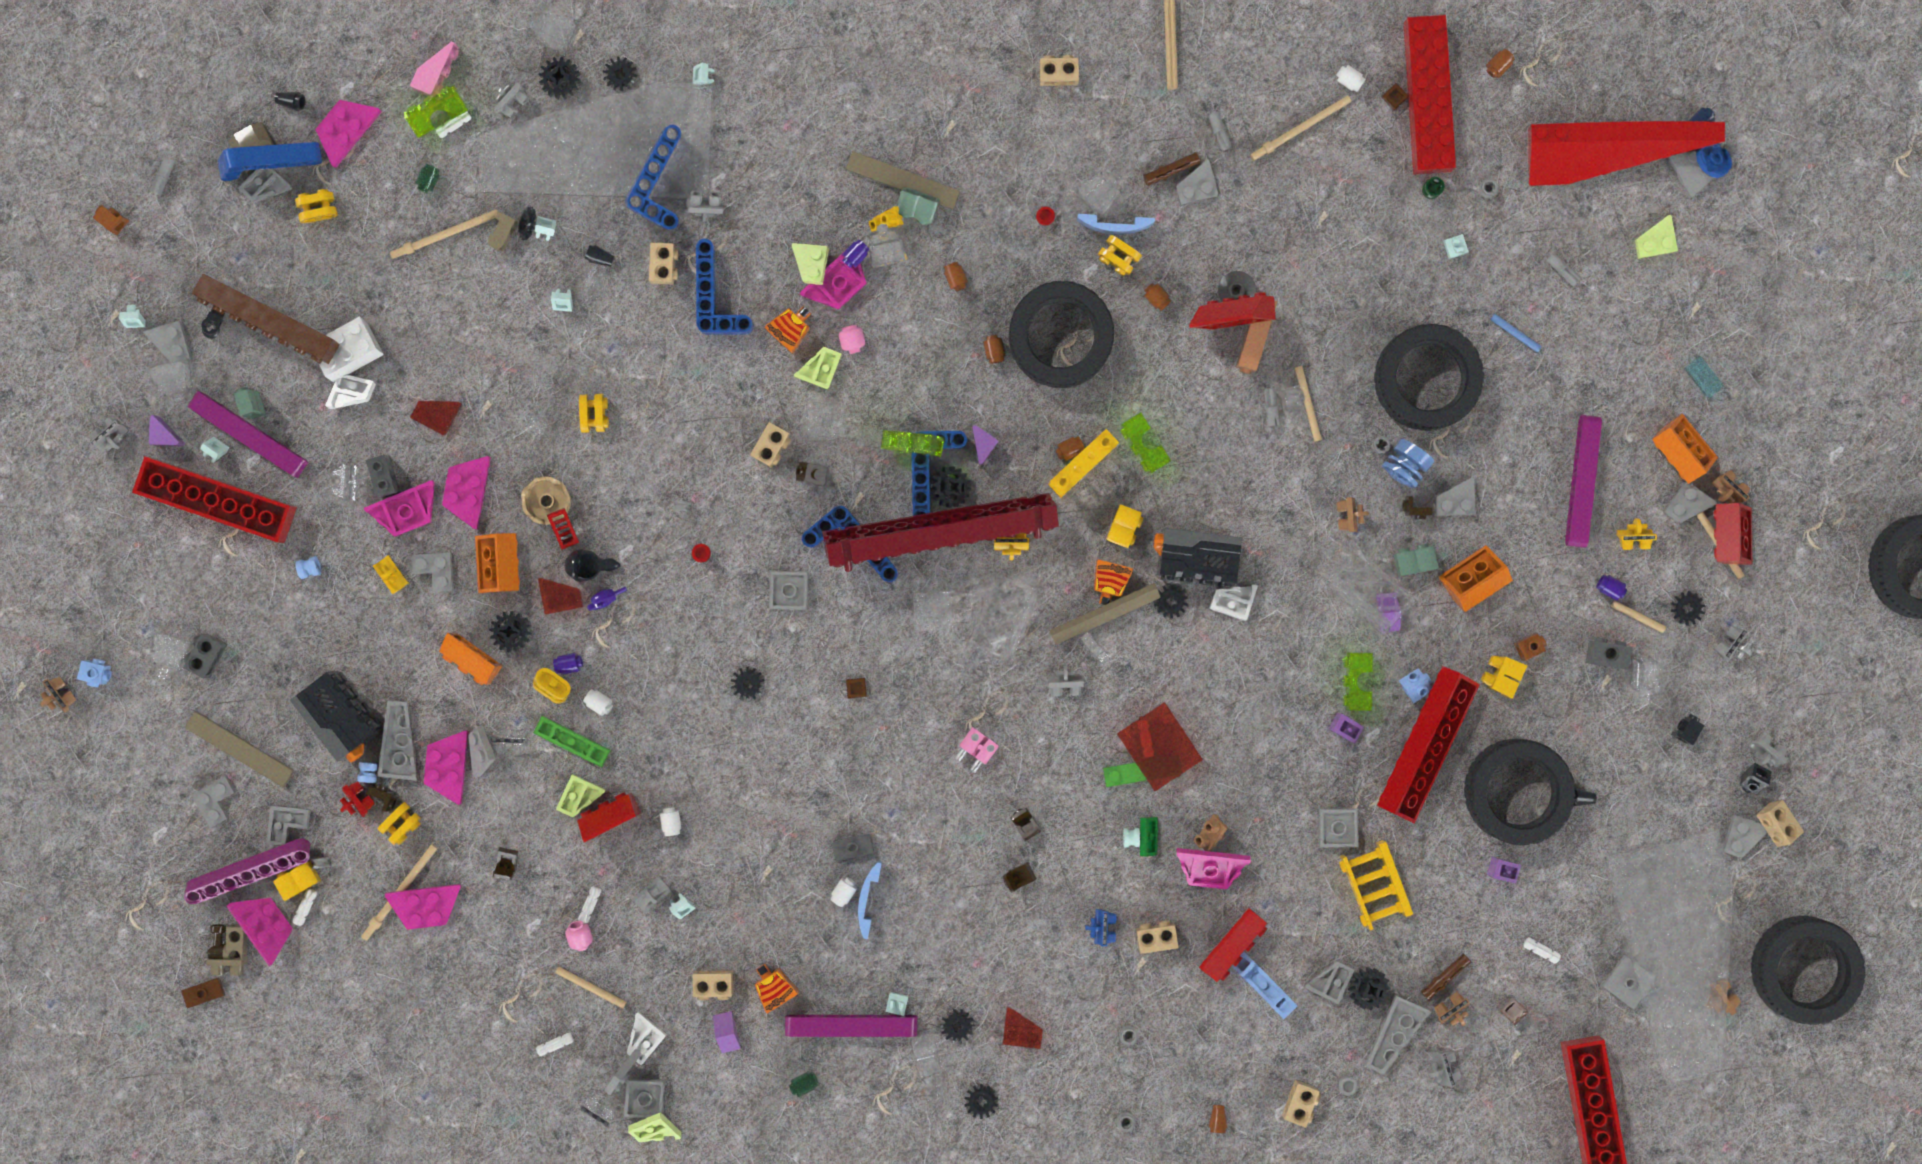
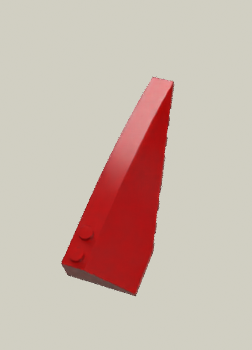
[1528,121,1725,186]

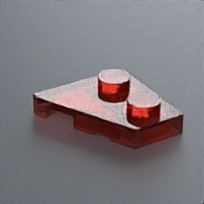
[410,401,462,436]
[538,578,584,615]
[1002,1006,1043,1049]

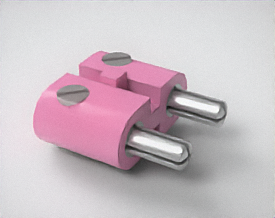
[955,727,999,773]

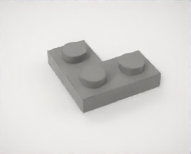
[412,553,454,592]
[191,775,236,828]
[266,805,311,846]

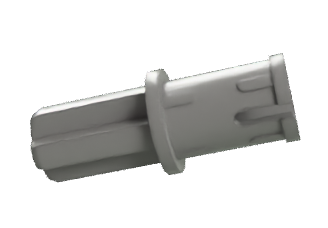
[1208,112,1232,151]
[150,157,175,196]
[1546,252,1581,286]
[1264,388,1280,427]

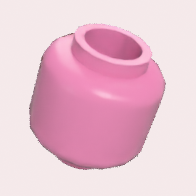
[839,325,865,354]
[565,921,593,951]

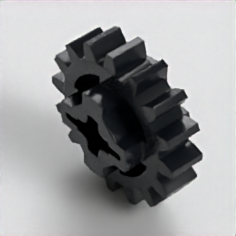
[538,57,581,100]
[930,466,971,508]
[489,611,532,652]
[1348,967,1391,1010]

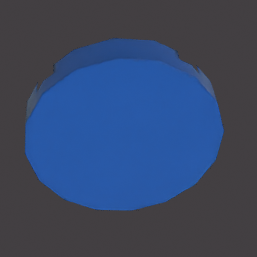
[1696,144,1732,178]

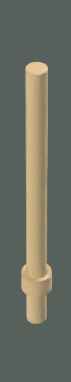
[1250,95,1351,161]
[390,209,498,259]
[361,844,438,941]

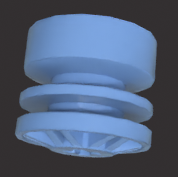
[1382,439,1434,488]

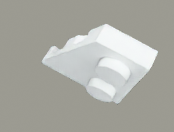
[325,375,376,409]
[1209,585,1258,621]
[627,1011,667,1065]

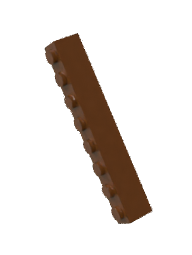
[191,274,340,364]

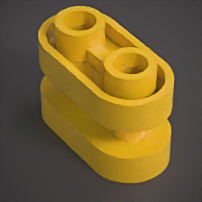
[295,189,338,223]
[1098,235,1142,276]
[579,394,609,433]
[533,668,571,704]
[377,802,421,845]

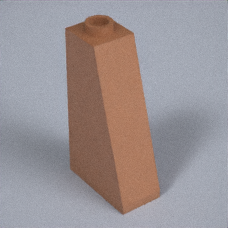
[1236,300,1278,374]

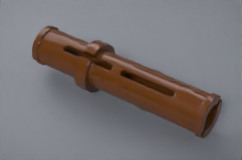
[1143,152,1200,186]
[1420,953,1472,1001]

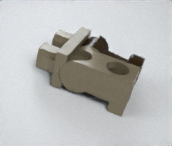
[207,924,248,976]

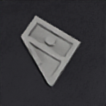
[1176,160,1218,206]
[238,168,293,203]
[144,321,192,363]
[1435,478,1476,516]
[1304,961,1355,1004]

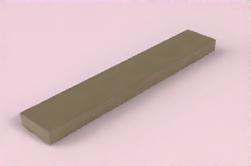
[846,151,960,210]
[1050,583,1161,645]
[185,711,295,787]

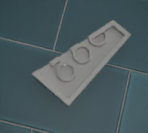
[1365,995,1432,1074]

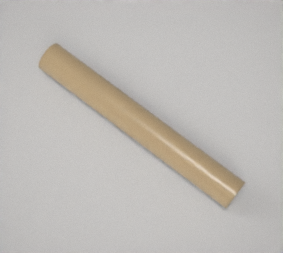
[1611,600,1666,633]

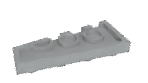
[1663,116,1714,199]
[378,700,417,781]

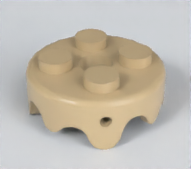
[521,477,571,525]

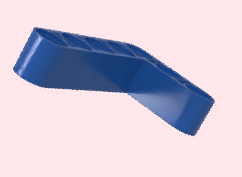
[625,125,681,230]
[218,142,322,181]
[696,238,754,335]
[911,431,967,516]
[802,506,898,582]

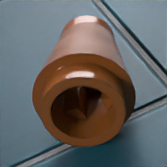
[1209,1105,1228,1133]

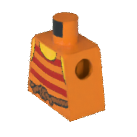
[764,306,811,354]
[1094,559,1133,605]
[755,963,799,1013]

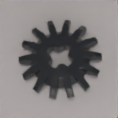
[603,56,637,91]
[518,206,537,240]
[1154,584,1188,619]
[1671,591,1706,626]
[731,667,765,701]
[940,1009,975,1043]
[964,1084,999,1119]

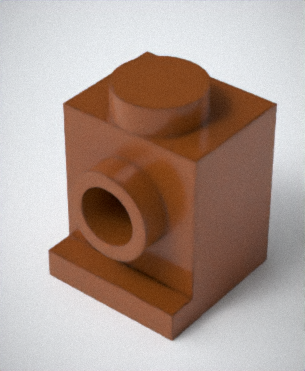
[93,205,130,235]
[1513,633,1547,661]

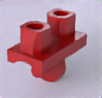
[340,781,375,817]

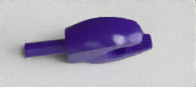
[587,587,627,611]

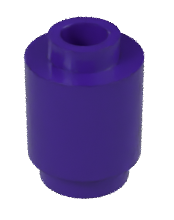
[842,239,870,268]
[1596,575,1627,601]
[553,652,583,675]

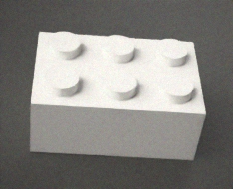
[319,316,384,383]

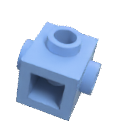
[77,658,112,687]
[1399,669,1432,703]

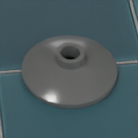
[1218,271,1256,302]

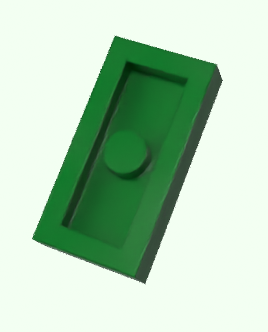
[1140,816,1158,857]

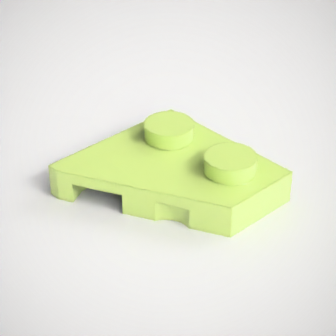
[1635,215,1678,259]
[792,243,829,285]
[794,347,842,390]
[556,774,607,817]
[628,1112,682,1142]

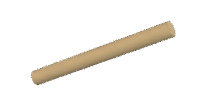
[1295,366,1322,442]
[1696,512,1745,579]
[555,967,627,1009]

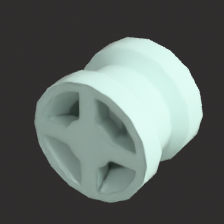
[1123,828,1140,848]

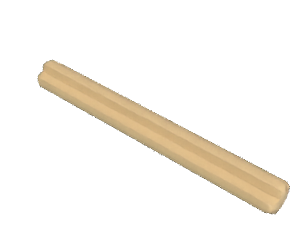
[1164,0,1178,90]

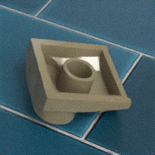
[228,122,275,174]

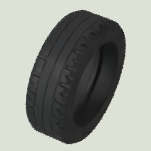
[1009,281,1114,388]
[1374,324,1484,431]
[1868,514,1922,619]
[1464,738,1575,845]
[1751,916,1866,1025]

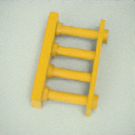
[1048,429,1119,498]
[1339,840,1413,930]

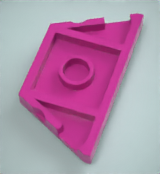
[315,100,382,168]
[800,249,867,310]
[442,456,491,529]
[364,480,435,537]
[424,730,469,805]
[1176,848,1251,889]
[385,884,461,930]
[226,898,293,967]

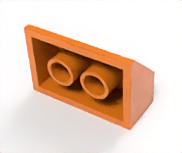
[1652,413,1718,484]
[475,533,520,593]
[1439,545,1513,612]
[439,632,503,685]

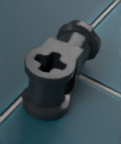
[201,306,225,339]

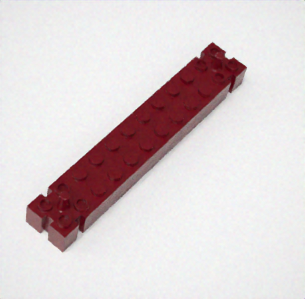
[822,493,1059,572]

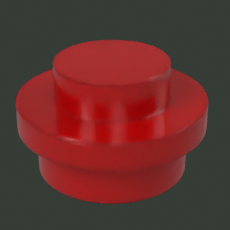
[1036,206,1055,226]
[692,543,711,563]

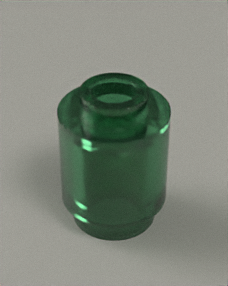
[415,164,440,194]
[789,1071,819,1097]

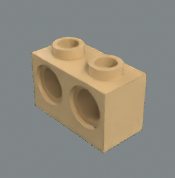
[1039,55,1079,86]
[649,243,679,285]
[750,422,791,468]
[1756,800,1804,847]
[1135,920,1178,954]
[693,970,733,1000]
[1282,1080,1321,1128]

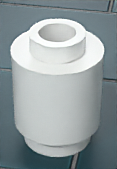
[1336,65,1366,92]
[583,689,613,716]
[660,807,681,836]
[830,877,857,907]

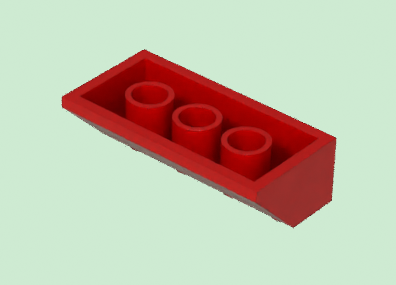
[1189,292,1276,330]
[1199,908,1268,982]

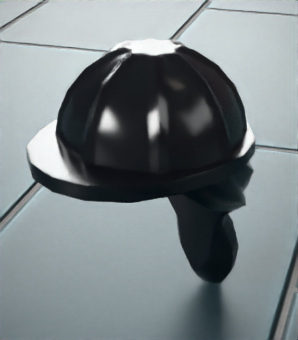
[564,549,621,582]

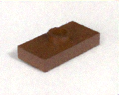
[181,977,225,1009]

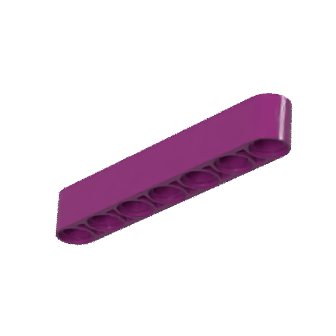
[187,390,309,478]
[1565,415,1602,548]
[184,838,311,904]
[785,1014,918,1037]

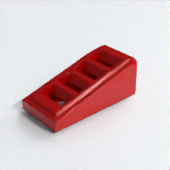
[547,508,579,550]

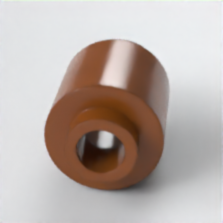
[1486,49,1515,78]
[944,262,968,292]
[1144,283,1172,311]
[983,335,1005,364]
[1055,436,1085,462]

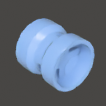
[296,556,321,579]
[357,761,379,783]

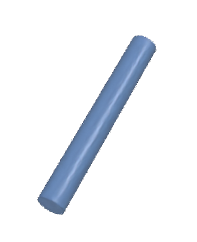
[1490,314,1542,352]

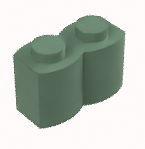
[897,187,940,225]
[233,387,266,419]
[1394,543,1439,577]

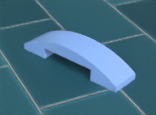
[1077,214,1155,235]
[858,861,882,939]
[1232,952,1297,1019]

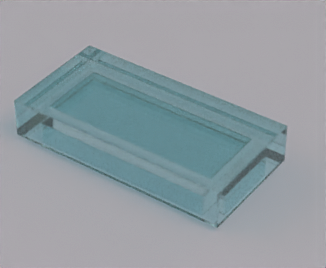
[1684,356,1724,398]

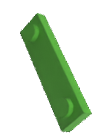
[533,716,611,768]
[1103,755,1182,787]

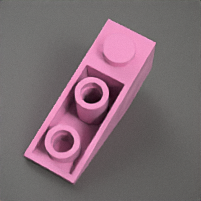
[410,41,459,99]

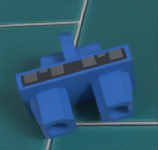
[1085,909,1116,946]

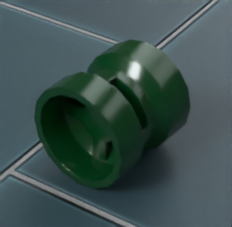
[1422,177,1445,199]

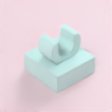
[693,63,715,87]
[534,216,556,241]
[1443,234,1469,259]
[551,288,573,312]
[119,305,146,328]
[200,437,229,463]
[669,893,696,919]
[886,992,908,1016]

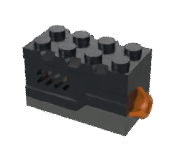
[1153,528,1242,587]
[290,671,383,762]

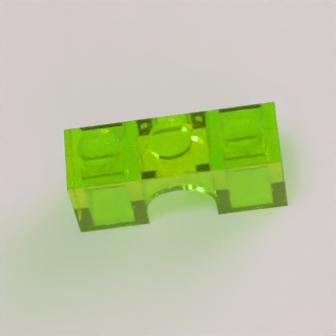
[404,85,468,138]
[1119,412,1171,474]
[880,430,944,457]
[1343,652,1373,711]

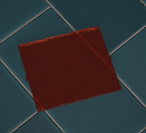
[1116,702,1203,791]

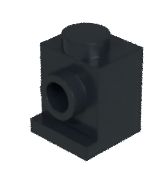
[1671,714,1705,745]
[1740,763,1772,795]

